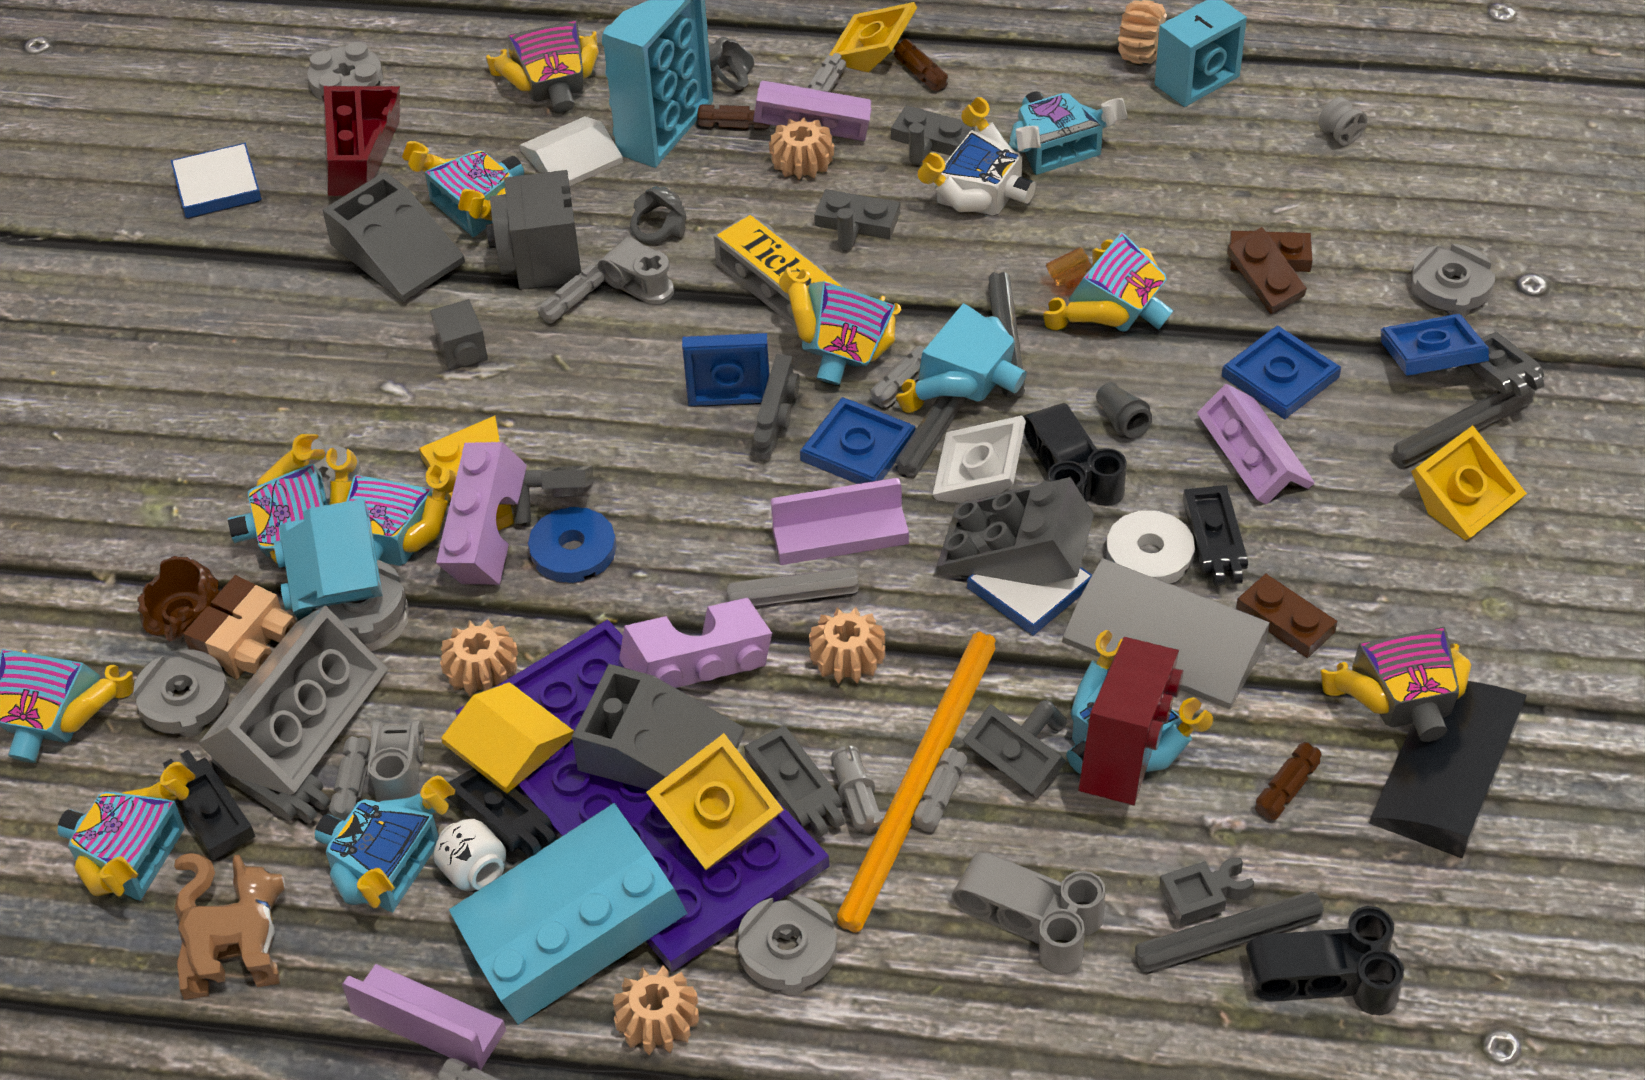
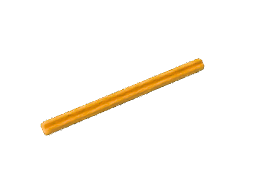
[837,631,996,933]

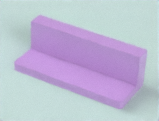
[753,81,871,141]
[1197,384,1315,504]
[770,478,909,565]
[342,964,506,1070]

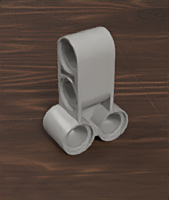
[952,853,1105,974]

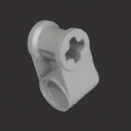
[597,237,674,305]
[368,720,425,802]

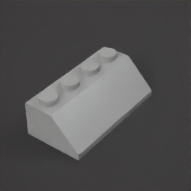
[198,605,388,795]

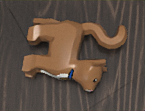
[174,853,285,1000]

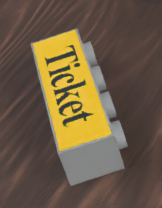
[714,213,851,329]

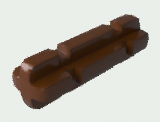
[894,39,948,92]
[697,104,770,129]
[1255,742,1322,821]

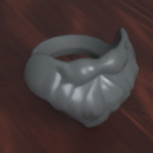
[709,37,754,90]
[630,186,687,245]

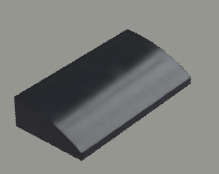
[1369,681,1527,859]

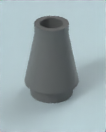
[1096,382,1152,438]

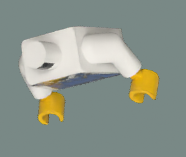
[918,97,1036,215]

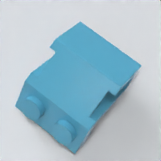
[274,499,383,621]

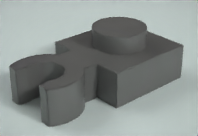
[1159,858,1254,926]

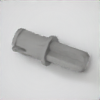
[830,746,882,833]

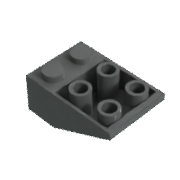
[322,172,465,302]
[937,477,1094,585]
[572,664,745,790]

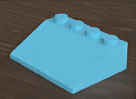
[602,0,713,168]
[449,803,688,1024]

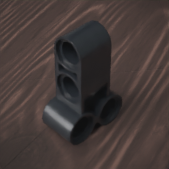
[1023,403,1127,506]
[1246,906,1404,1015]

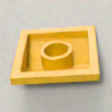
[829,2,917,73]
[1411,425,1527,541]
[441,682,574,794]
[646,733,784,870]

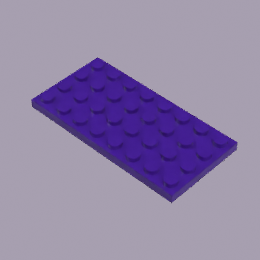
[455,619,830,972]

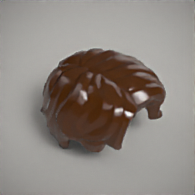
[137,556,220,642]

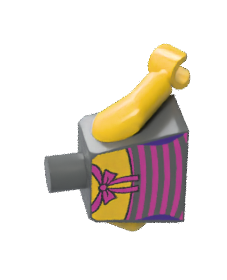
[486,20,599,113]
[1320,627,1471,742]

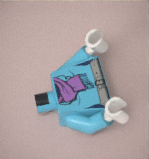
[1009,91,1128,175]

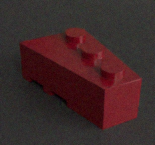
[324,86,400,196]
[1078,637,1184,806]

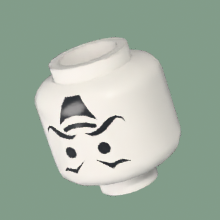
[434,819,506,892]

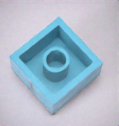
[1154,0,1247,107]

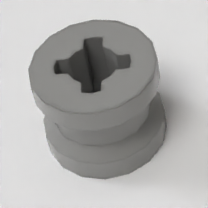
[1318,97,1368,146]

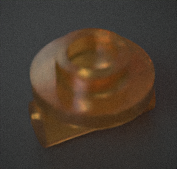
[1046,246,1092,289]

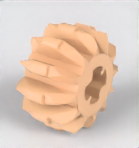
[1118,0,1167,64]
[769,117,834,180]
[809,607,885,685]
[440,619,518,697]
[613,965,699,1056]

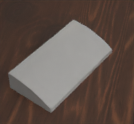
[1062,558,1270,709]

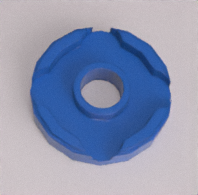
[528,507,617,583]

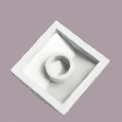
[519,116,623,186]
[932,416,1026,503]

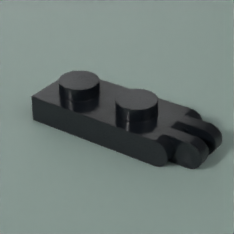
[1183,485,1248,586]
[163,750,256,860]
[446,768,556,857]

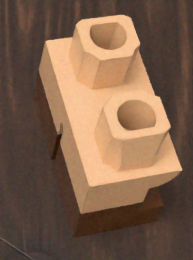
[183,575,296,679]

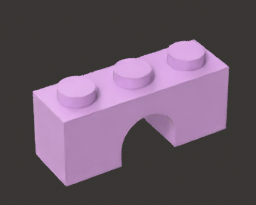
[436,442,527,585]
[619,598,772,688]

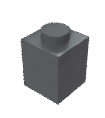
[430,299,488,371]

